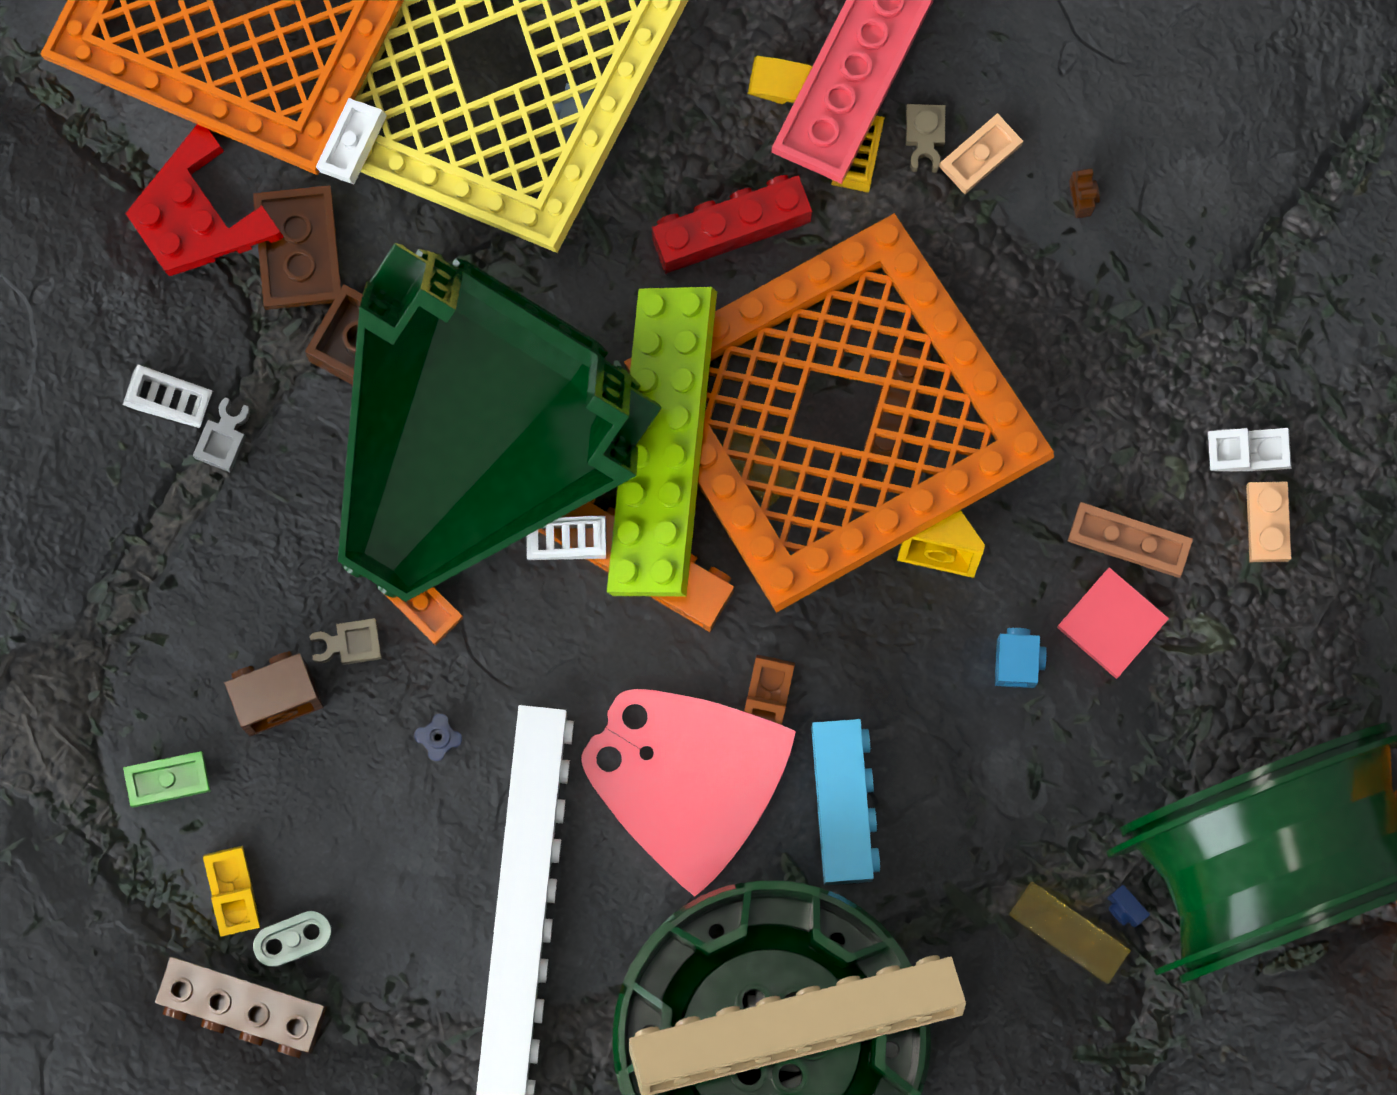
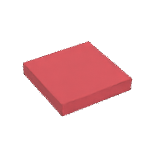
[1057,567,1169,679]

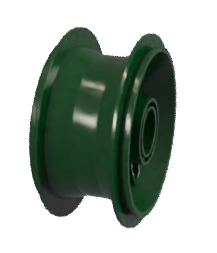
[1107,722,1397,983]

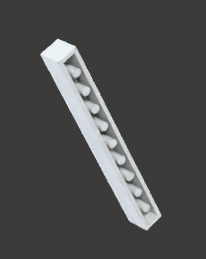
[476,705,574,1095]

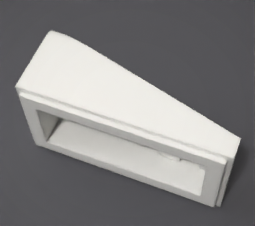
[123,365,212,428]
[527,516,607,560]

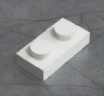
[316,98,387,184]

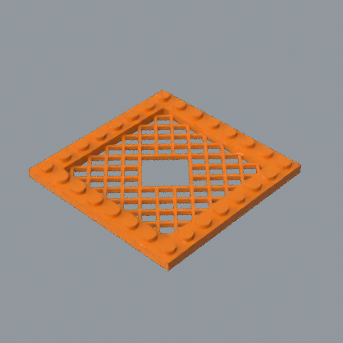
[40,0,404,175]
[624,213,1054,613]

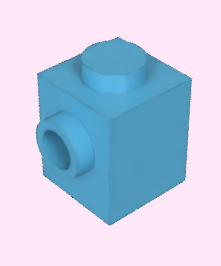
[995,628,1046,688]

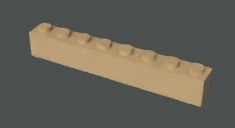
[629,955,966,1095]

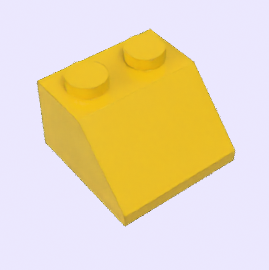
[897,510,985,578]

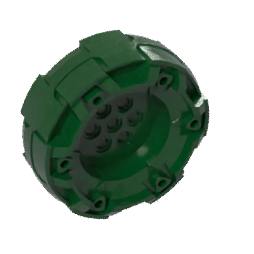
[612,881,931,1095]

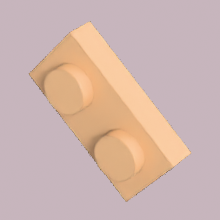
[939,113,1023,194]
[1246,482,1291,562]

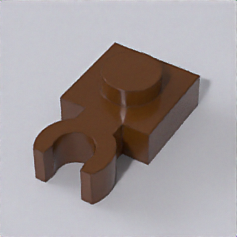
[1069,168,1100,219]

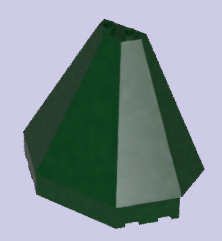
[337,243,662,602]

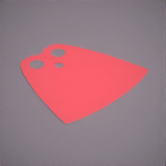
[581,689,796,897]

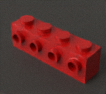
[652,175,812,274]

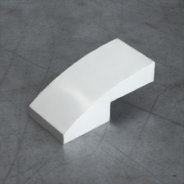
[1208,428,1292,471]

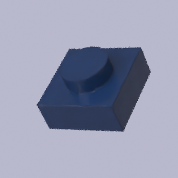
[1107,885,1150,928]

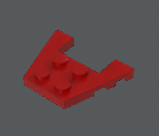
[125,124,284,276]

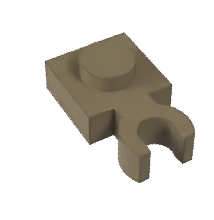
[905,104,945,173]
[310,618,382,665]

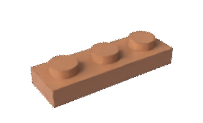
[1067,502,1193,578]

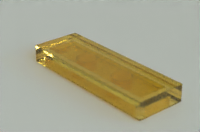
[1008,882,1131,984]

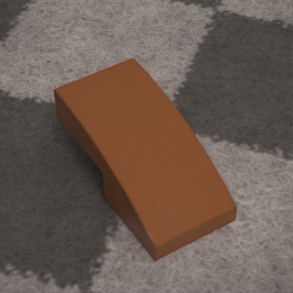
[744,655,795,725]

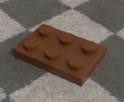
[253,185,341,310]

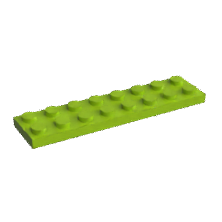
[607,287,717,597]

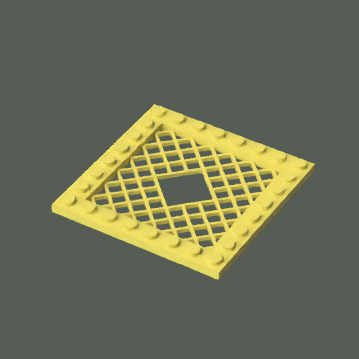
[355,0,688,253]

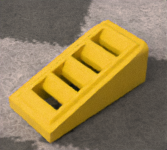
[831,116,884,193]

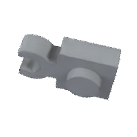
[193,397,250,473]

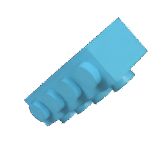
[811,719,880,885]

